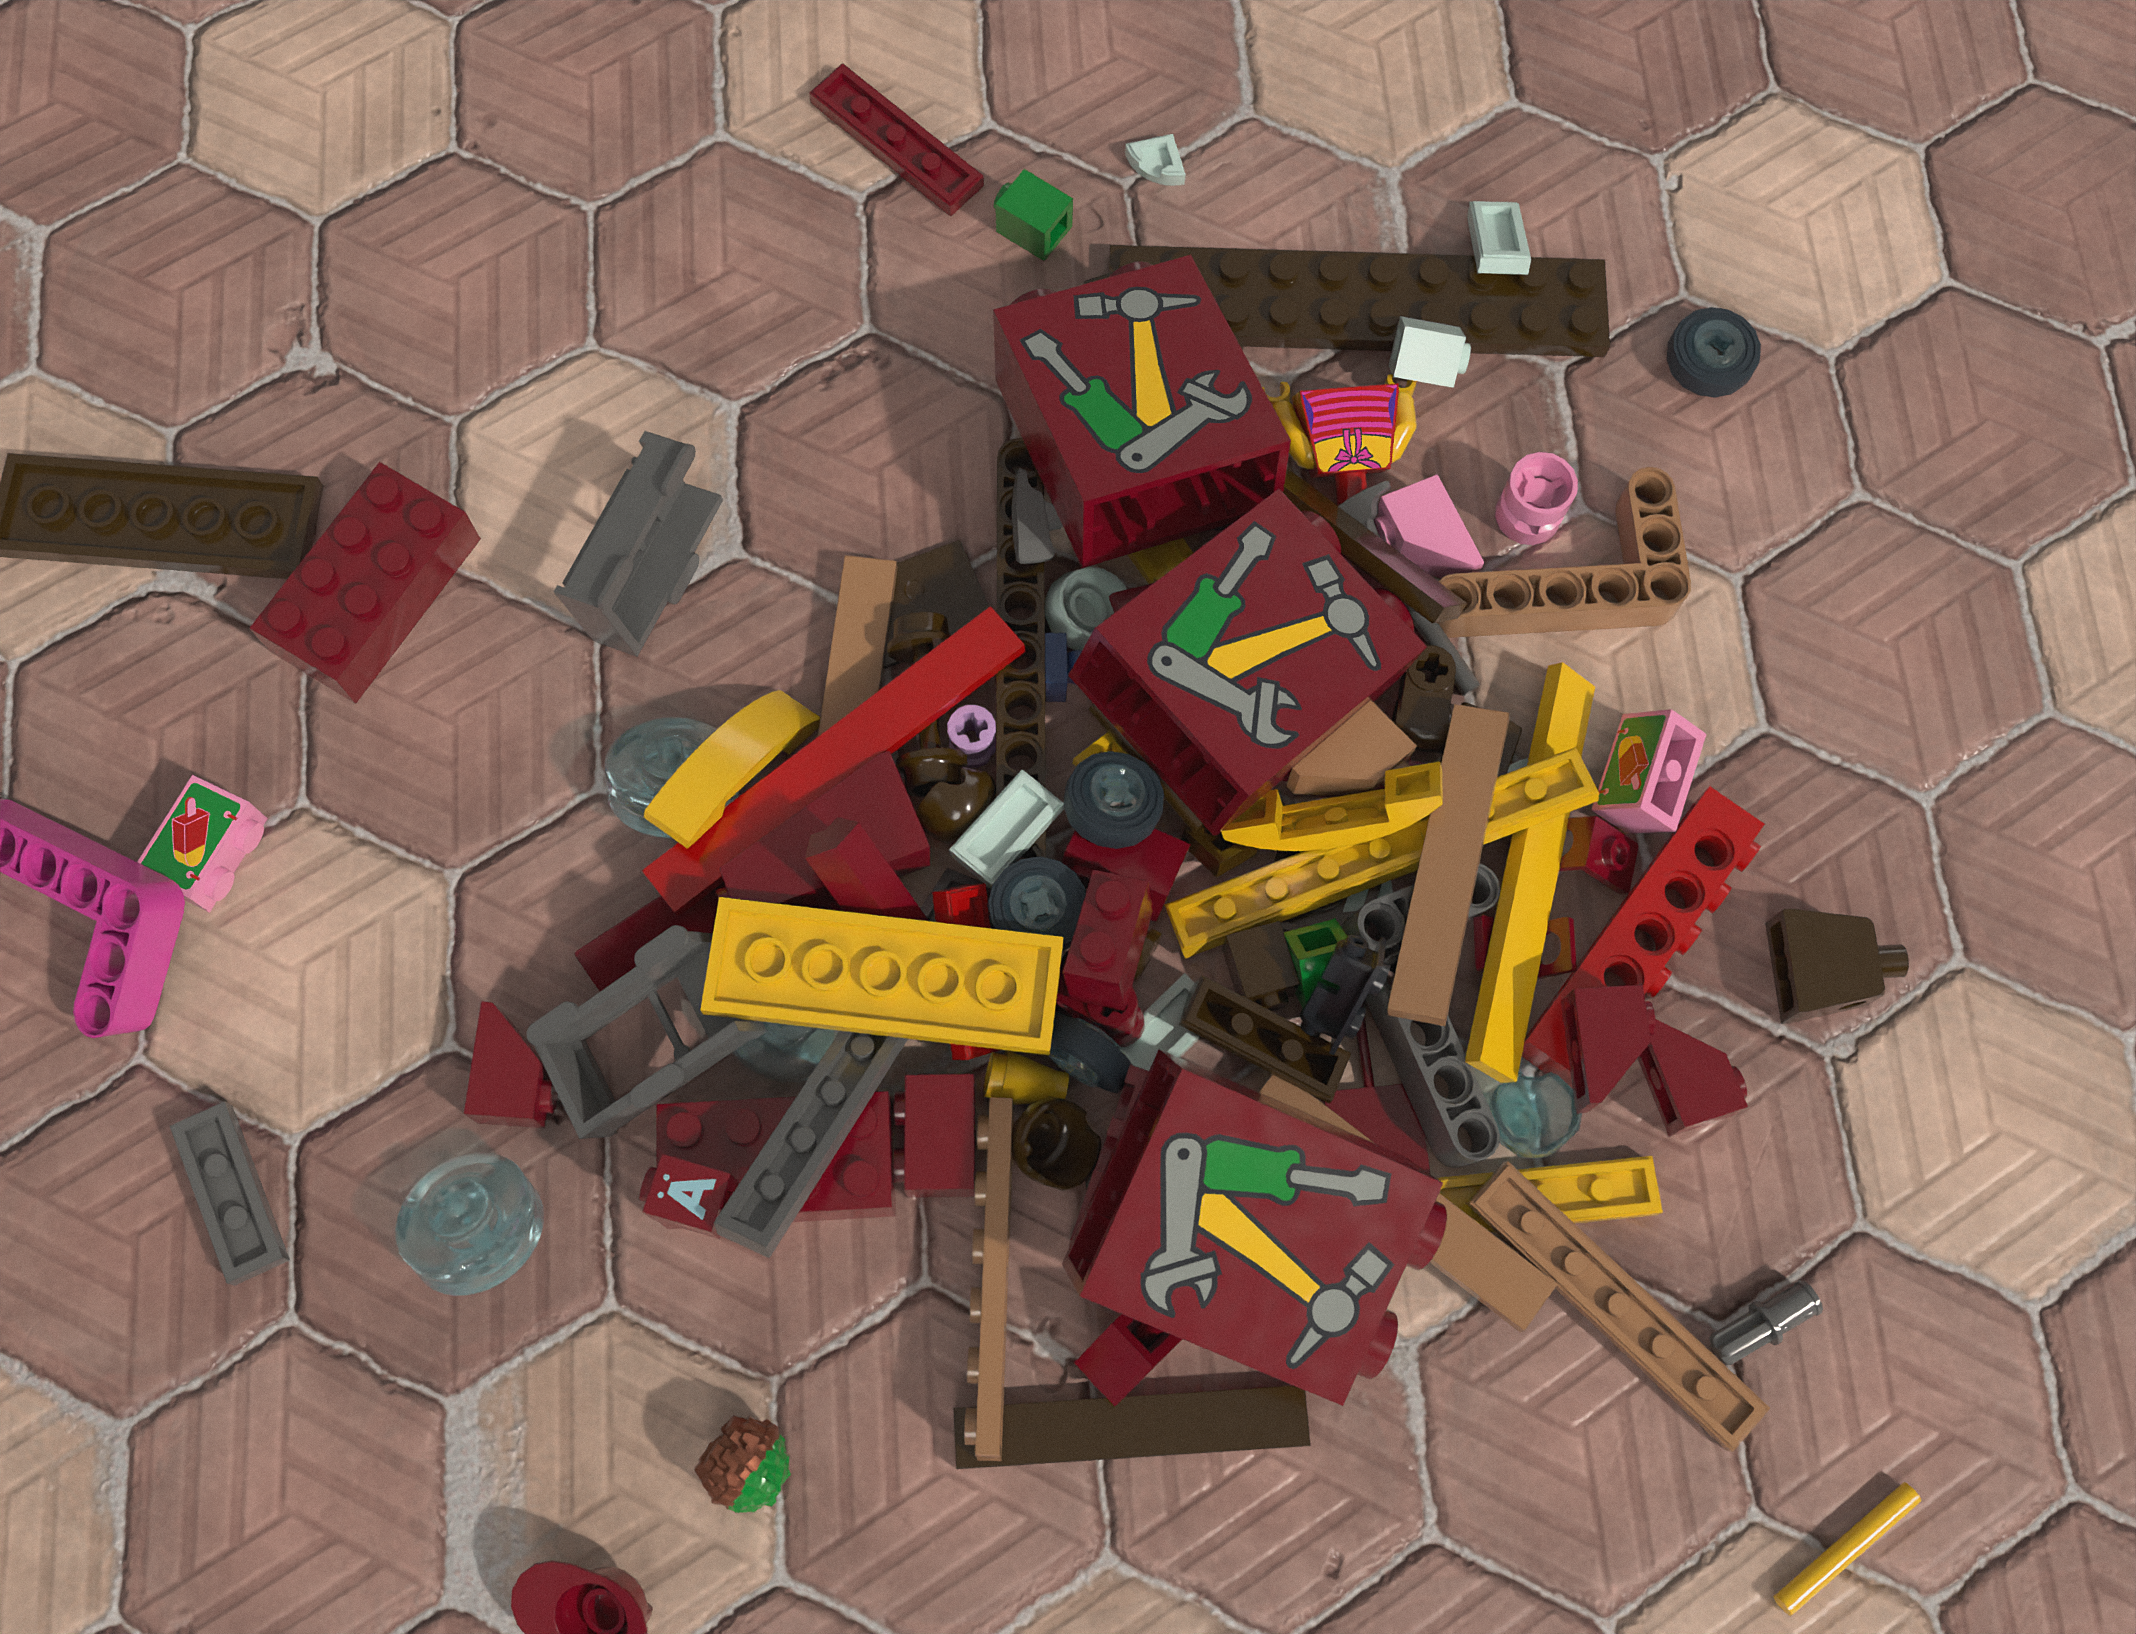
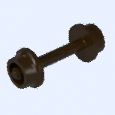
[887,612,968,797]

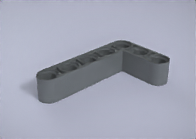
[1341,864,1500,1168]

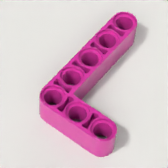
[0,798,185,1038]

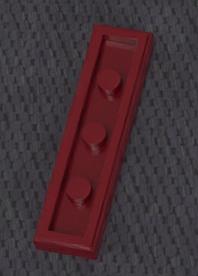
[809,63,984,217]

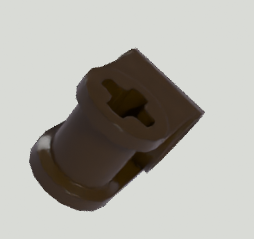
[1391,645,1456,755]

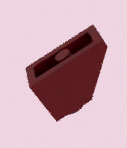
[1561,985,1656,1113]
[464,1001,558,1128]
[1637,1019,1748,1137]
[1074,1314,1183,1406]

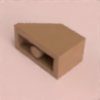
[1286,700,1417,796]

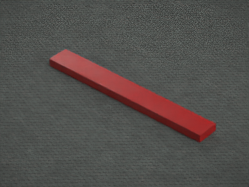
[641,606,1025,917]

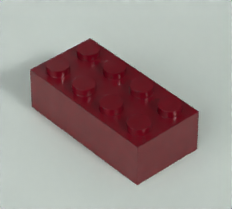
[249,462,481,704]
[656,1091,896,1229]

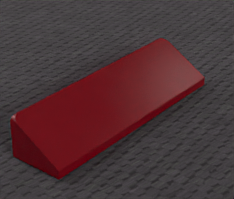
[574,883,724,992]

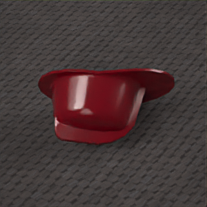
[511,1560,653,1634]

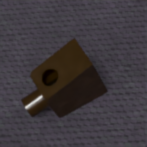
[1765,909,1909,1024]

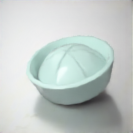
[1045,567,1127,651]

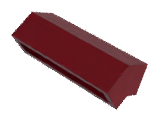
[805,817,929,921]

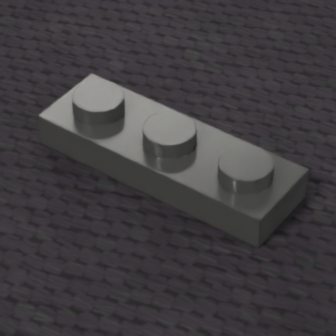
[170,1101,290,1286]

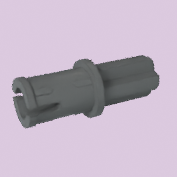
[1709,1280,1823,1365]

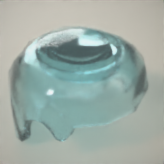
[1488,1072,1582,1159]

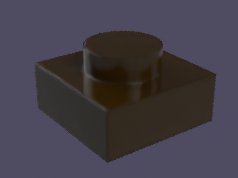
[1181,826,1258,877]

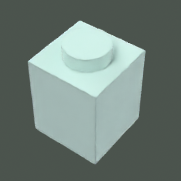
[1389,316,1471,388]

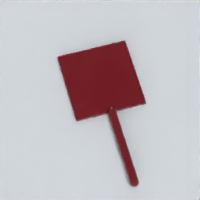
[1324,1003,1431,1174]

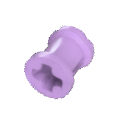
[947,705,996,768]

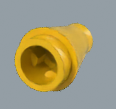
[983,1050,1069,1105]

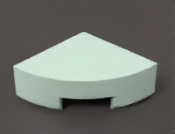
[1125,134,1186,186]

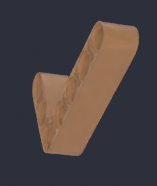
[1438,467,1691,638]

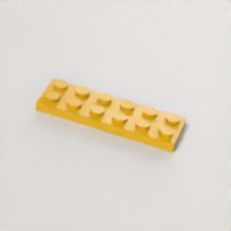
[700,897,1064,1055]

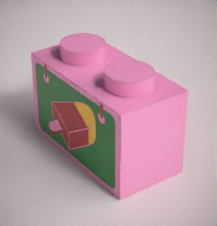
[1592,709,1706,834]
[137,775,268,913]

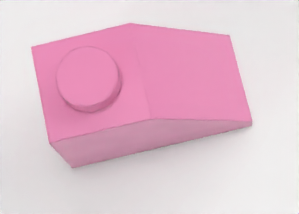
[1373,474,1484,579]

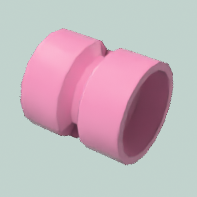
[1495,452,1578,545]

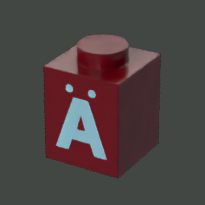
[639,1154,739,1239]

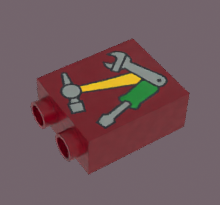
[993,255,1291,568]
[1068,489,1427,837]
[1062,1049,1447,1406]

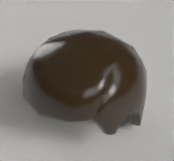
[916,767,996,844]
[1012,1096,1102,1191]

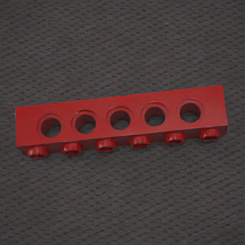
[1522,786,1765,1091]

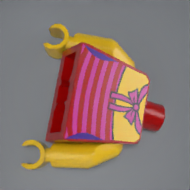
[1263,374,1417,506]

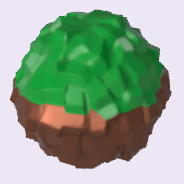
[694,1415,791,1513]

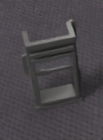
[554,431,723,657]
[527,925,767,1139]

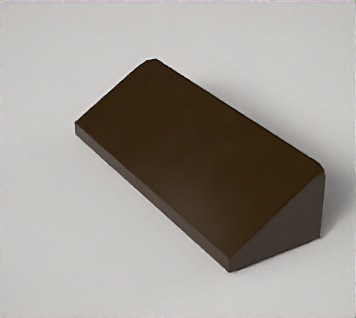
[1178,975,1351,1103]

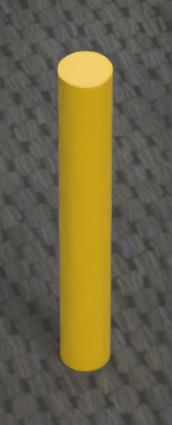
[1773,1482,1921,1616]

